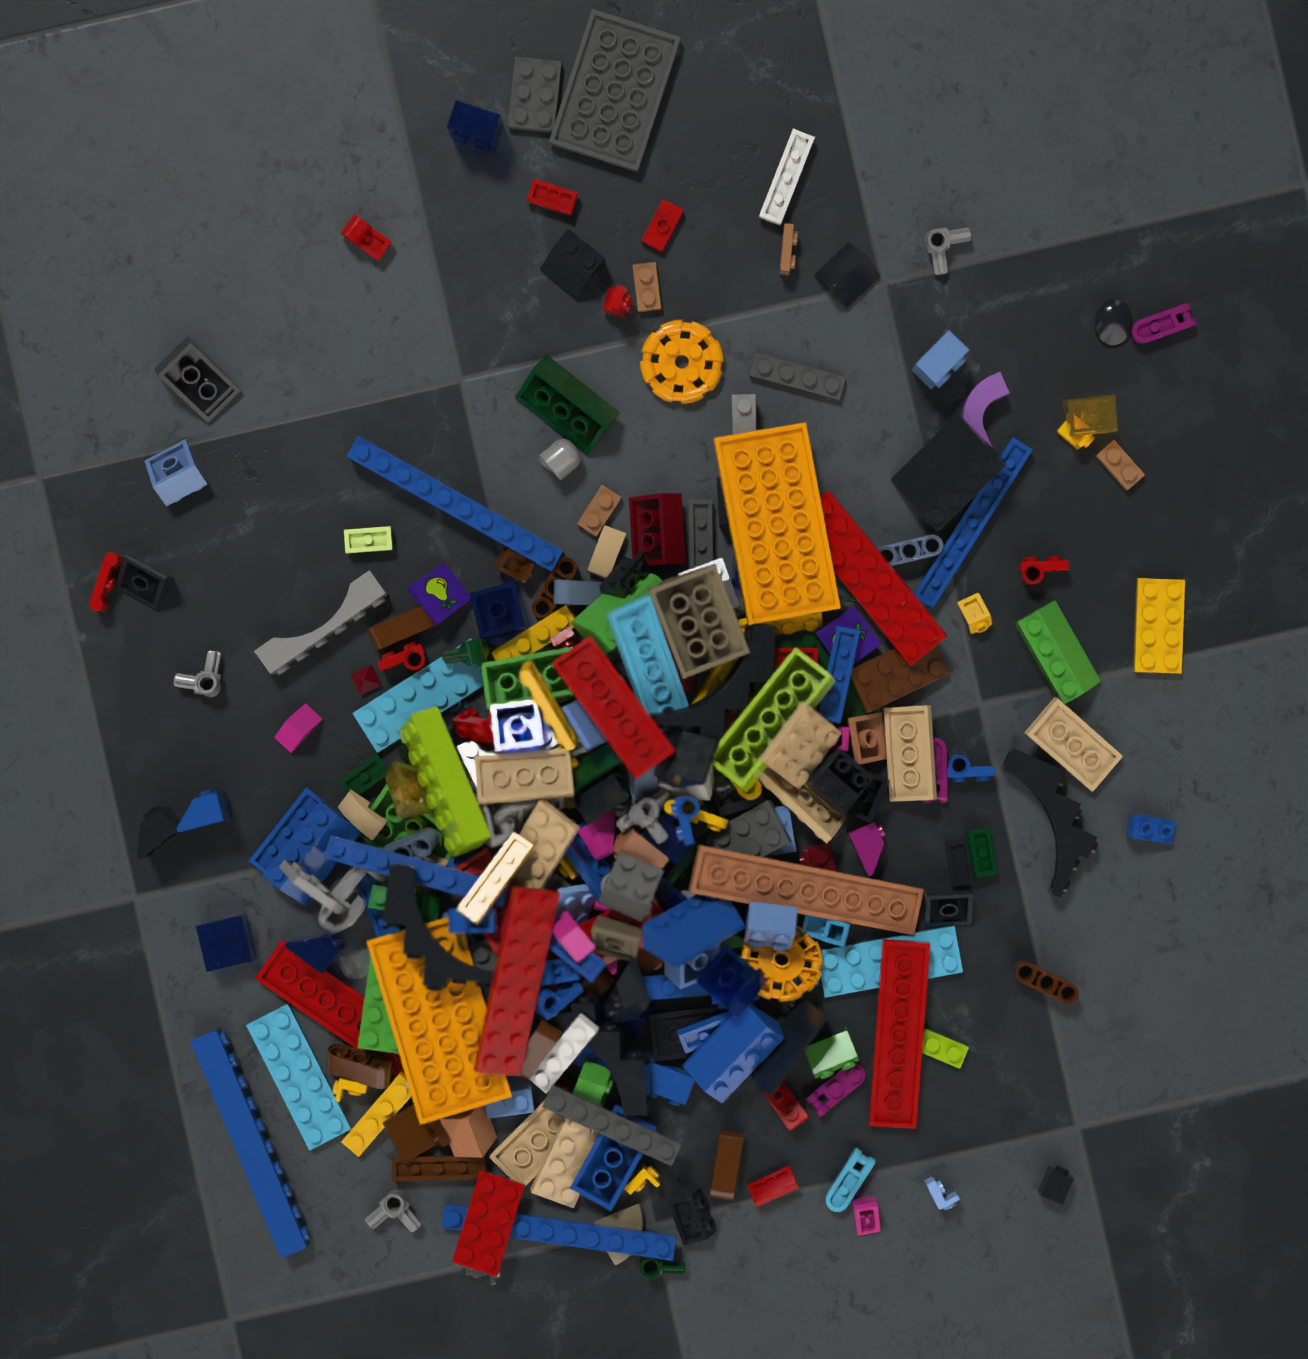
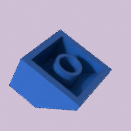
[177,788,232,832]

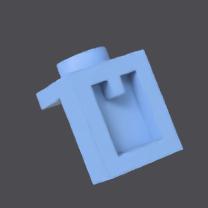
[924,1177,960,1210]

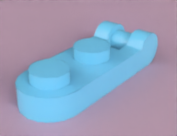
[825,1147,876,1212]

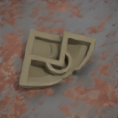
[594,1203,644,1265]

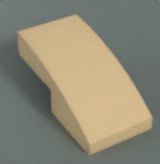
[587,525,626,579]
[338,790,387,841]

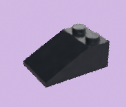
[155,336,241,423]

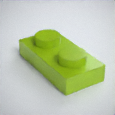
[922,1028,969,1069]

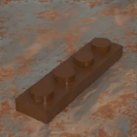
[392,1154,486,1181]

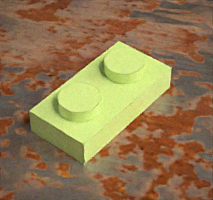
[344,526,393,554]

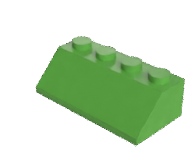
[570,572,662,655]
[1014,600,1101,704]

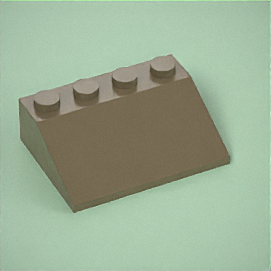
[648,564,750,678]

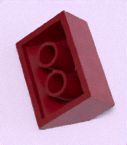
[629,493,686,567]

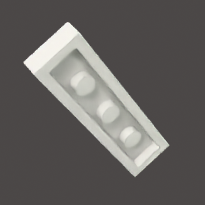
[759,129,815,226]
[529,1013,599,1093]

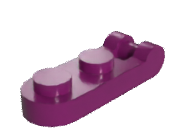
[1130,303,1197,344]
[923,737,947,803]
[804,1062,866,1117]

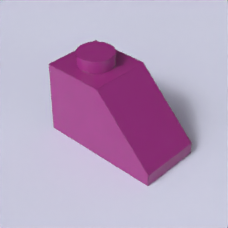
[847,821,885,876]

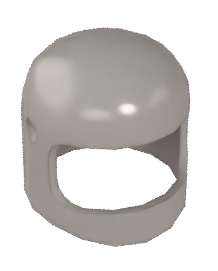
[538,439,581,481]

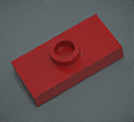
[526,178,578,217]
[641,199,684,252]
[747,1166,799,1207]

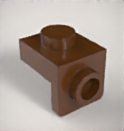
[494,547,535,584]

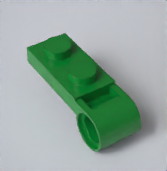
[368,885,442,922]

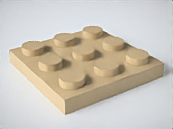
[759,702,842,789]

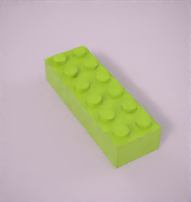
[712,648,836,792]
[400,706,491,858]

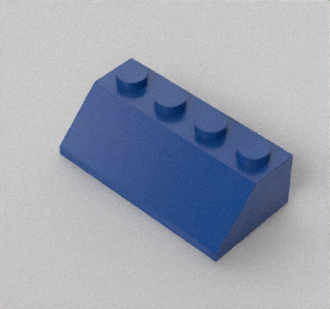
[262,801,362,906]
[643,894,745,968]
[683,1000,785,1103]
[570,1105,657,1211]

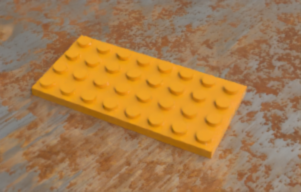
[713,422,841,625]
[367,917,512,1125]

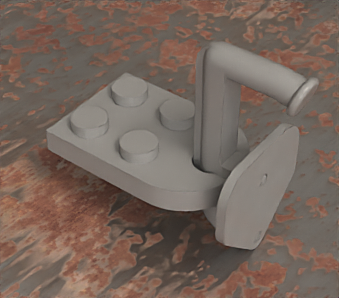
[469,781,564,848]
[279,860,388,935]

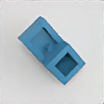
[801,915,851,947]

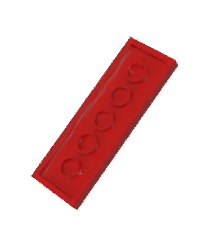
[551,636,675,780]

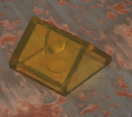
[1062,395,1118,436]
[385,761,433,819]

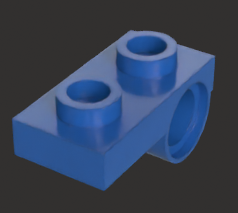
[947,754,995,782]
[671,796,699,845]
[1126,814,1176,844]
[448,908,497,933]
[540,958,582,987]
[535,981,584,1020]

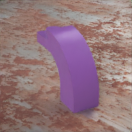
[961,372,1009,447]

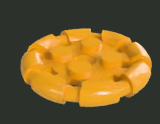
[640,320,724,404]
[739,924,823,1002]

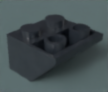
[804,748,874,814]

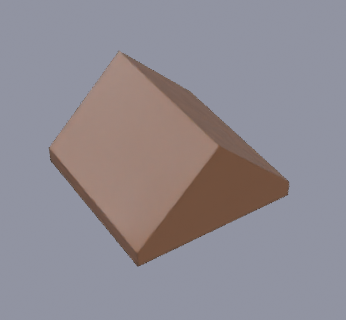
[846,712,887,765]
[439,1105,497,1158]

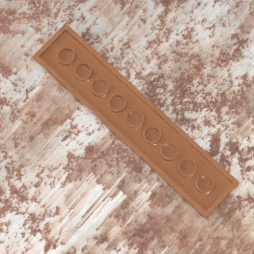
[689,845,924,935]

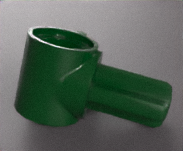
[442,638,495,666]
[640,1230,685,1279]

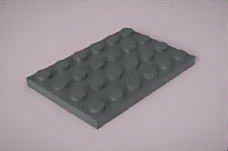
[549,9,681,172]

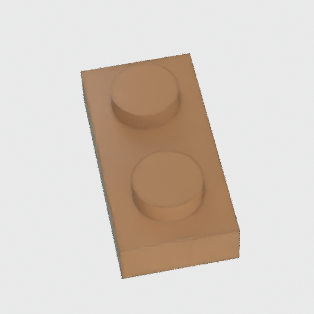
[779,223,798,275]
[632,262,661,313]
[1095,440,1145,491]
[577,485,622,537]

